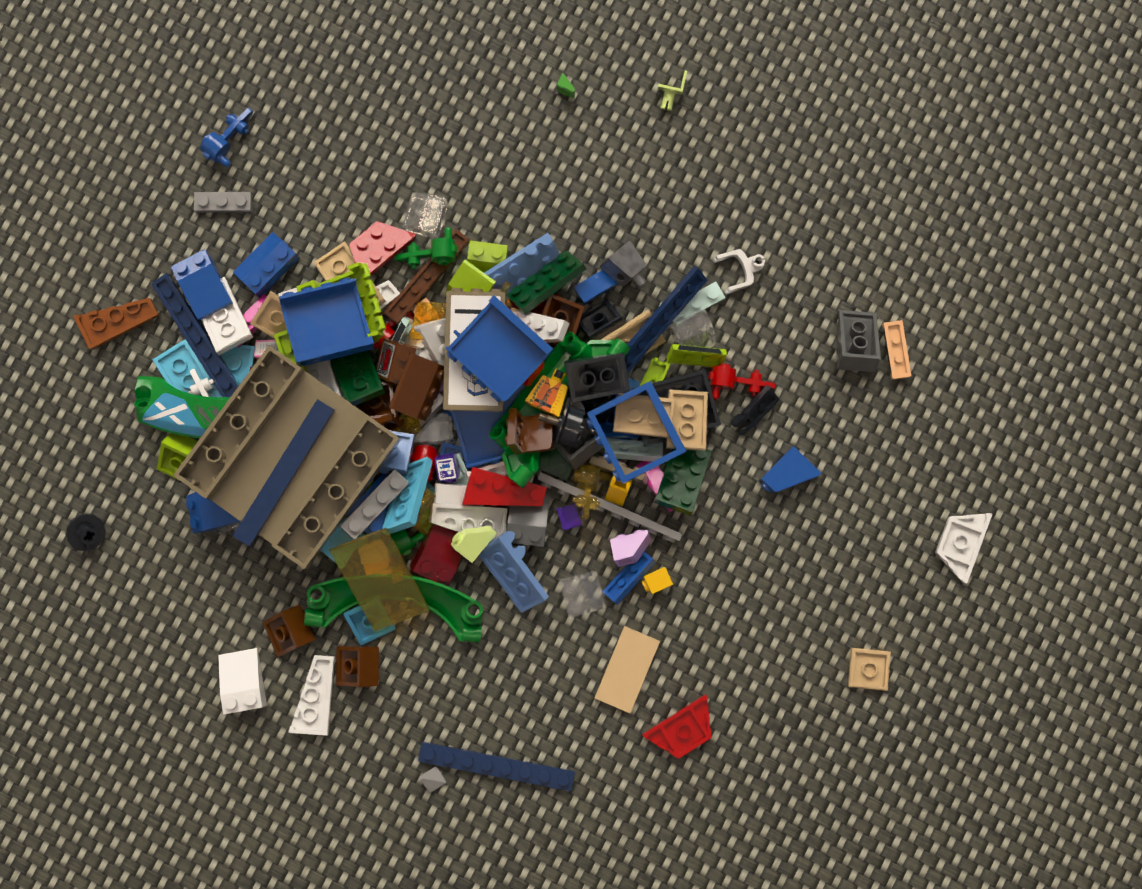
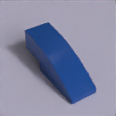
[574,270,619,306]

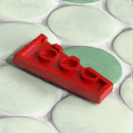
[462,467,547,506]

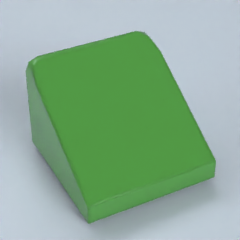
[557,73,575,98]

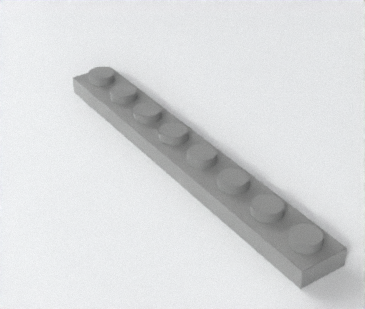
[538,472,682,543]

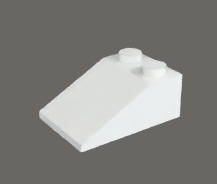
[219,648,267,715]

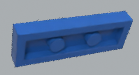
[602,552,656,605]

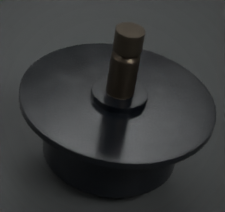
[538,397,585,450]

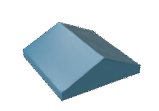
[344,596,396,646]

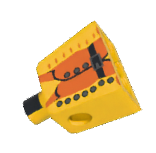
[525,369,568,419]

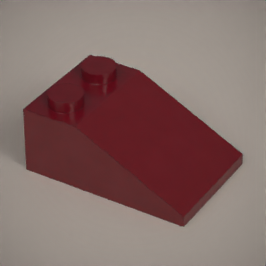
[410,523,462,586]

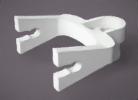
[713,249,765,295]

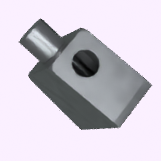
[600,241,646,288]

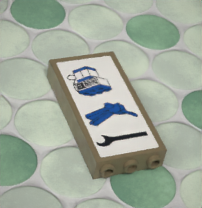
[443,288,507,412]

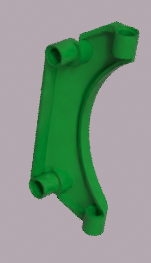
[489,332,630,489]

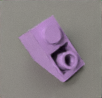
[610,530,652,567]

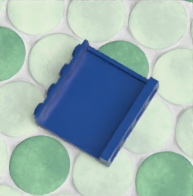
[279,278,374,367]
[445,295,553,403]
[451,385,525,468]

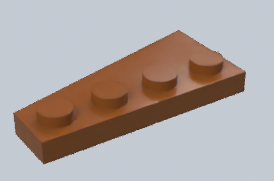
[73,298,160,350]

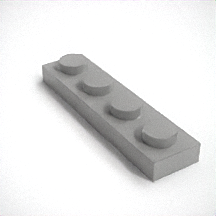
[339,469,409,540]

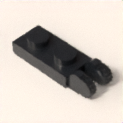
[731,385,780,435]

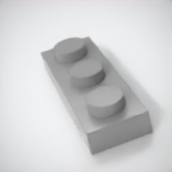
[194,192,252,212]

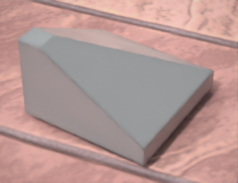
[419,766,447,793]

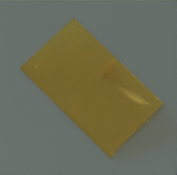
[329,528,429,631]

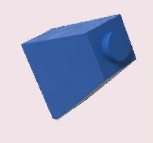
[759,446,821,493]

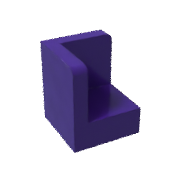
[557,504,582,531]

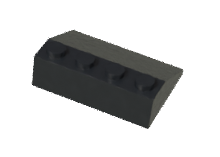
[631,370,721,447]

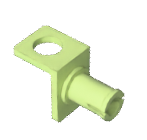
[658,70,687,111]

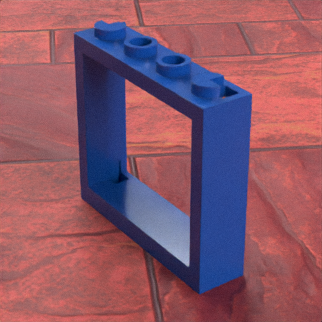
[586,381,686,484]

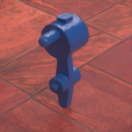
[200,108,253,167]

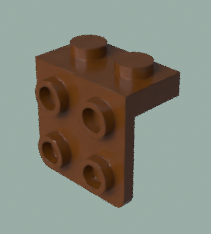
[505,408,554,454]

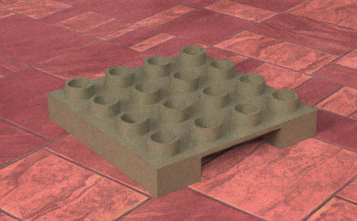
[173,345,401,569]

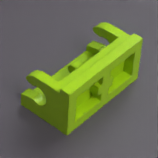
[640,357,671,386]

